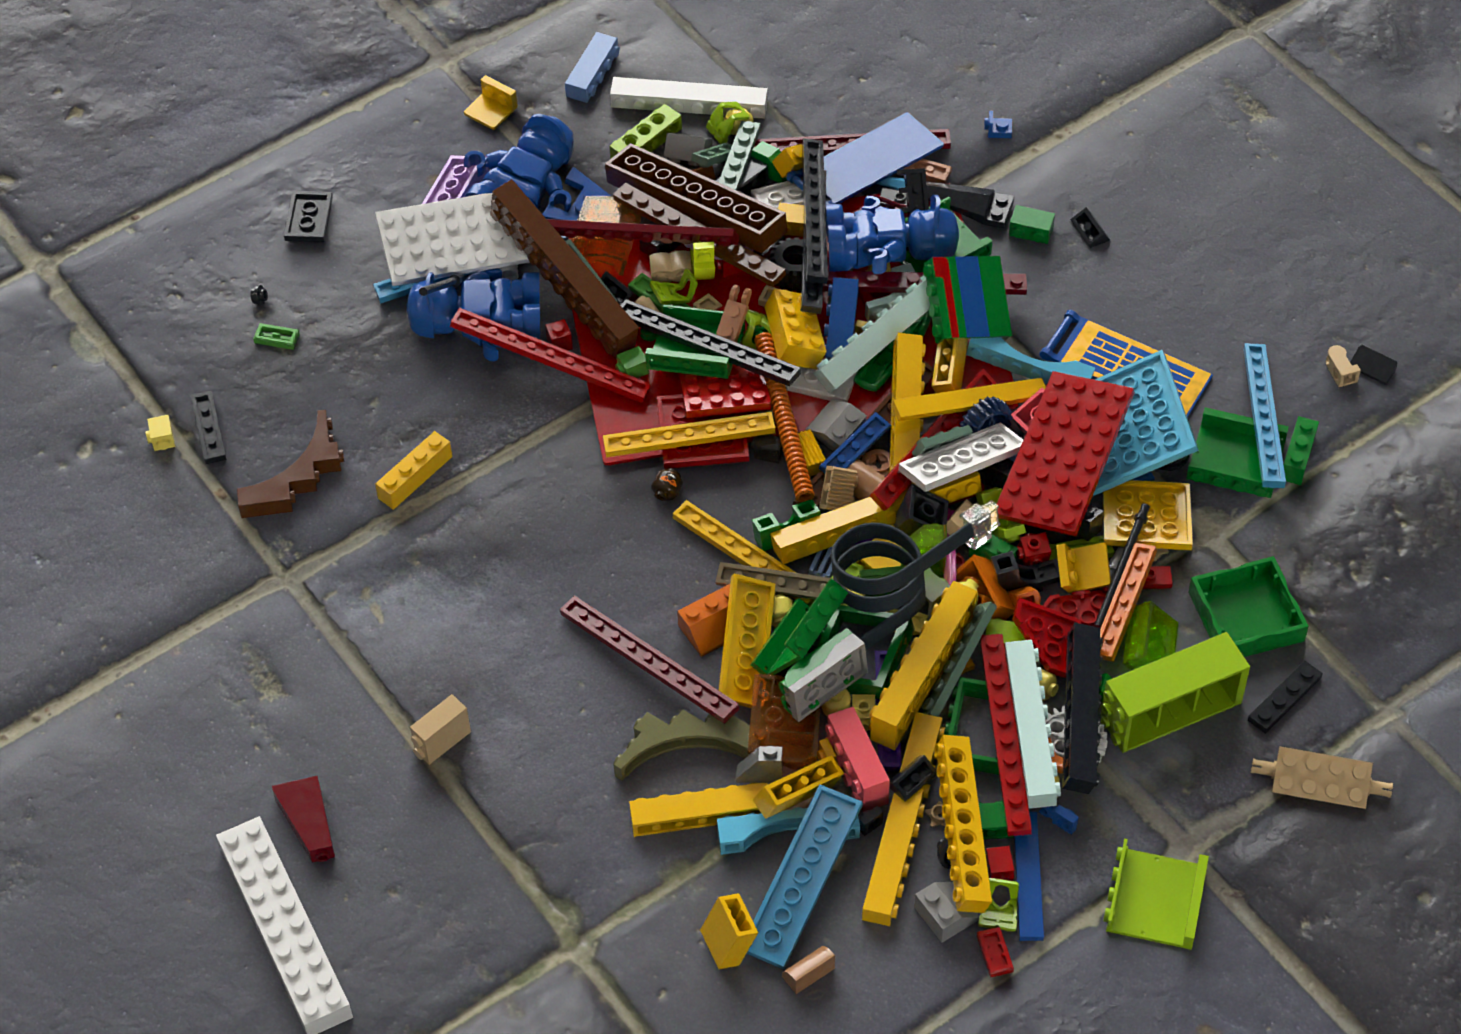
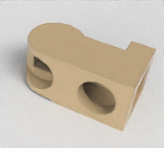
[1326,345,1361,387]

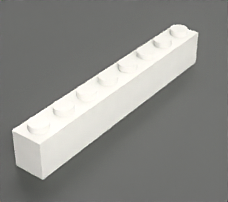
[610,77,768,119]

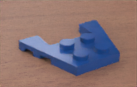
[542,167,619,222]

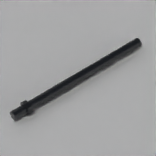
[1094,504,1150,629]

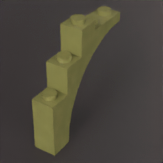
[613,710,763,781]

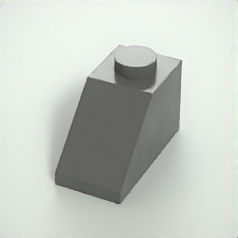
[736,746,783,783]

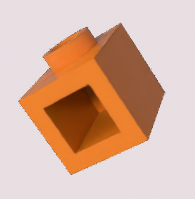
[1008,586,1041,606]

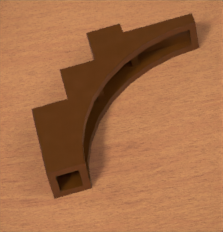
[237,410,345,518]

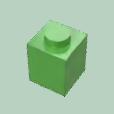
[615,346,649,378]

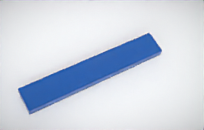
[1014,812,1044,941]

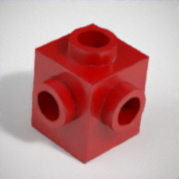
[1016,532,1052,565]

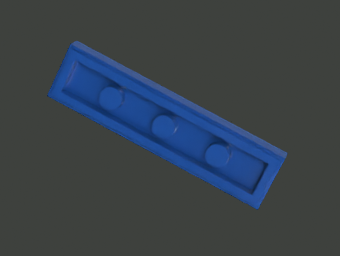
[819,412,891,474]

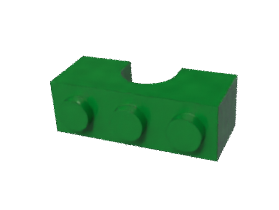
[1284,416,1319,485]
[752,499,821,551]

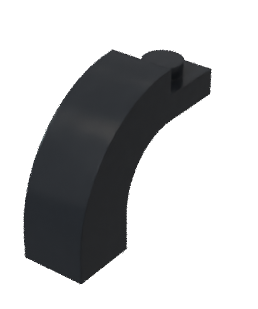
[991,551,1060,592]

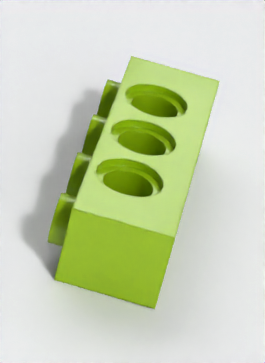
[610,104,682,158]

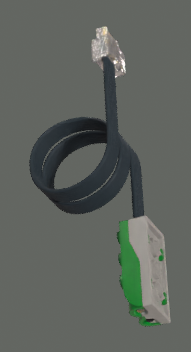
[778,500,1000,722]

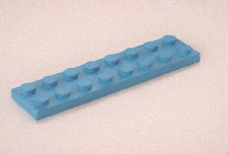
[746,784,863,969]

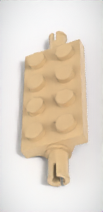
[1251,746,1393,809]

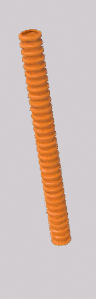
[754,332,815,502]

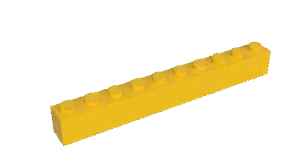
[770,471,982,564]
[862,712,945,926]

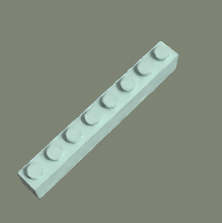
[813,275,930,393]
[1005,640,1061,808]

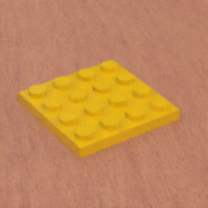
[1103,480,1193,551]

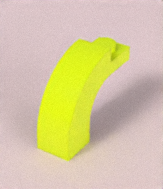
[690,242,715,280]

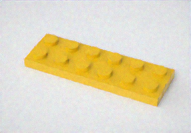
[719,573,776,710]

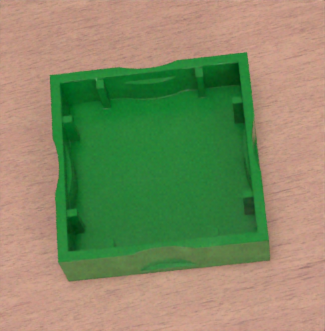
[1188,556,1309,657]

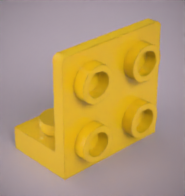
[464,75,518,130]
[1056,542,1111,594]

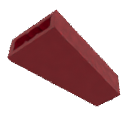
[272,776,335,863]

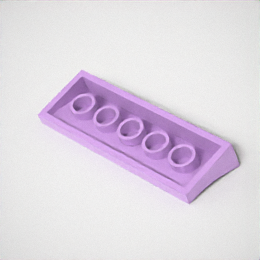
[422,155,490,204]

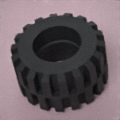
[770,238,803,292]

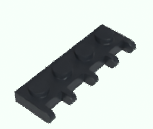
[897,168,929,251]

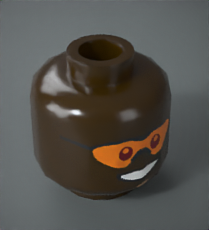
[651,468,683,501]

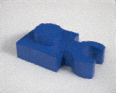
[1039,805,1079,835]

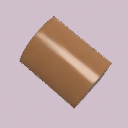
[847,459,885,500]
[782,946,835,994]

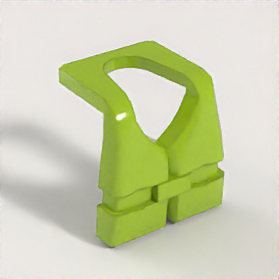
[706,102,750,144]
[650,269,698,305]
[742,309,771,350]
[978,878,1019,932]

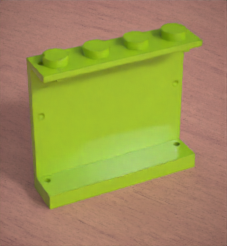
[1103,838,1209,950]

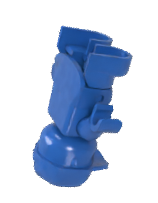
[464,114,574,212]
[825,195,959,274]
[407,268,540,361]

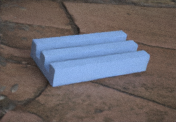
[809,546,840,578]

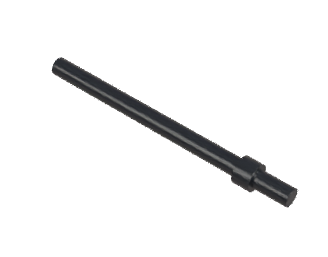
[419,274,466,296]

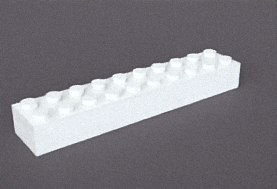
[216,816,353,1034]

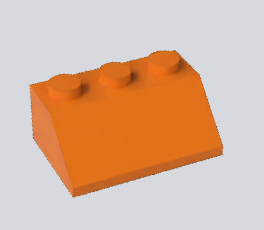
[957,555,1015,628]
[677,584,730,657]

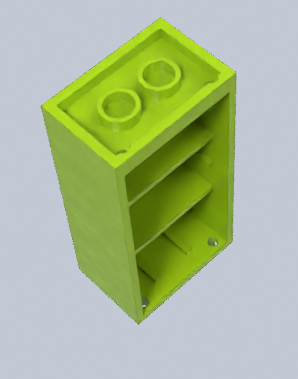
[1100,632,1250,753]

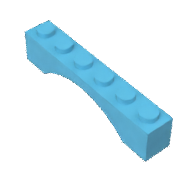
[966,337,1095,385]
[717,807,860,855]

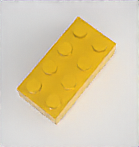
[764,288,826,370]

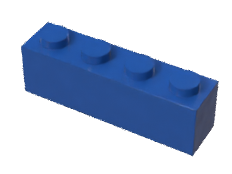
[824,277,859,361]

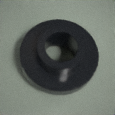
[250,285,268,306]

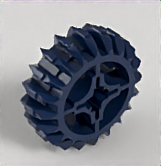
[959,396,1013,434]

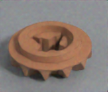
[861,449,890,476]

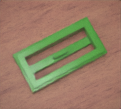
[253,323,300,350]

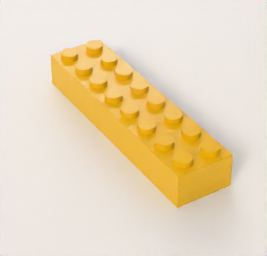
[868,581,978,751]

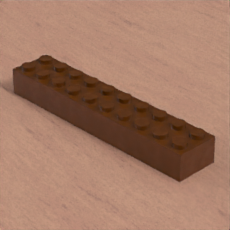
[605,143,788,253]
[490,179,639,359]

